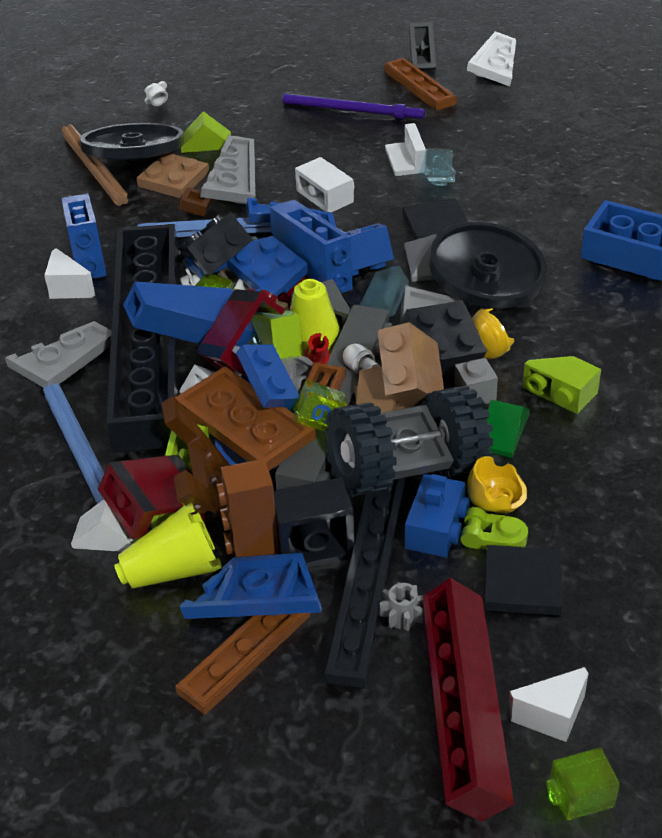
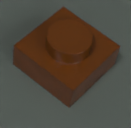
[178,187,212,216]

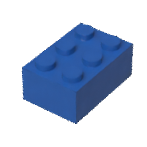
[581,200,662,281]

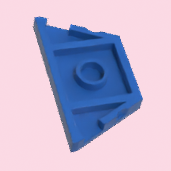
[180,553,322,619]

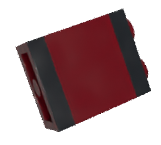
[195,288,285,376]
[97,455,209,539]

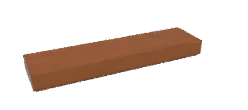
[384,57,457,111]
[176,613,311,715]

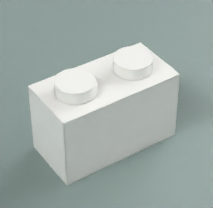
[295,157,355,213]

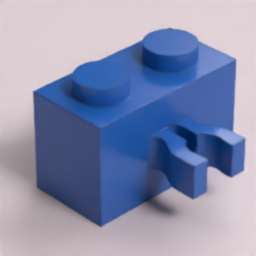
[345,223,394,276]
[405,474,470,558]

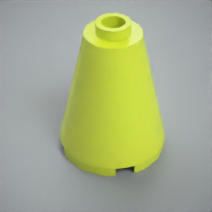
[290,279,341,356]
[114,502,222,588]

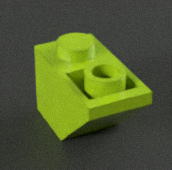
[522,356,601,414]

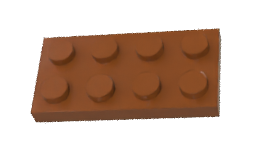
[175,366,316,471]

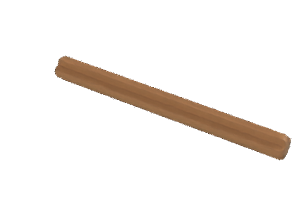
[62,124,128,206]

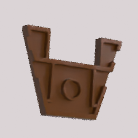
[162,396,230,523]

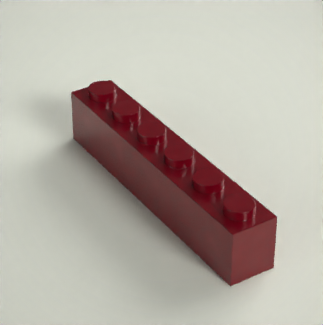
[423,578,514,822]

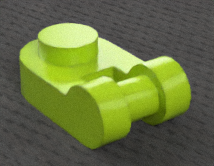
[461,507,528,550]

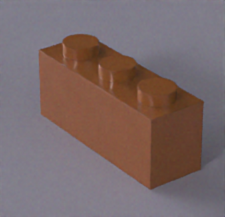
[216,459,279,557]

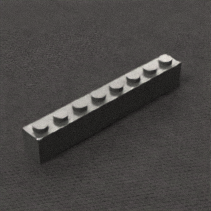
[275,305,394,491]

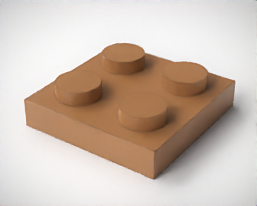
[137,153,209,198]

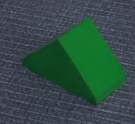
[487,400,530,458]

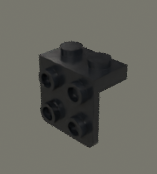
[177,212,253,277]

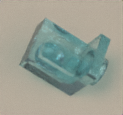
[424,148,456,186]

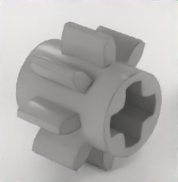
[379,582,424,631]

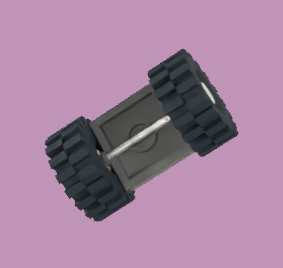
[324,386,493,496]

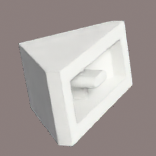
[45,248,95,299]
[71,499,149,552]
[507,667,588,742]

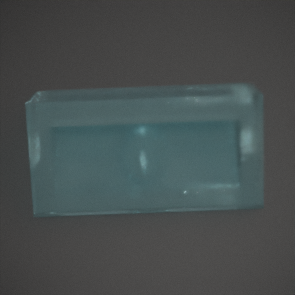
[360,266,409,316]

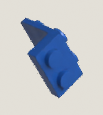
[236,345,301,411]

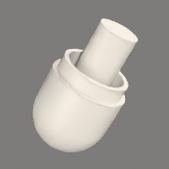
[342,343,380,374]

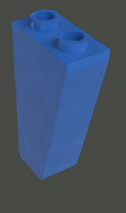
[61,193,107,279]
[270,200,352,293]
[123,282,255,347]

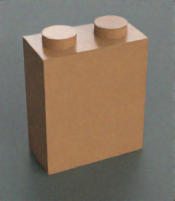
[377,322,444,408]

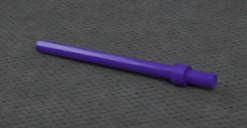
[282,93,425,119]

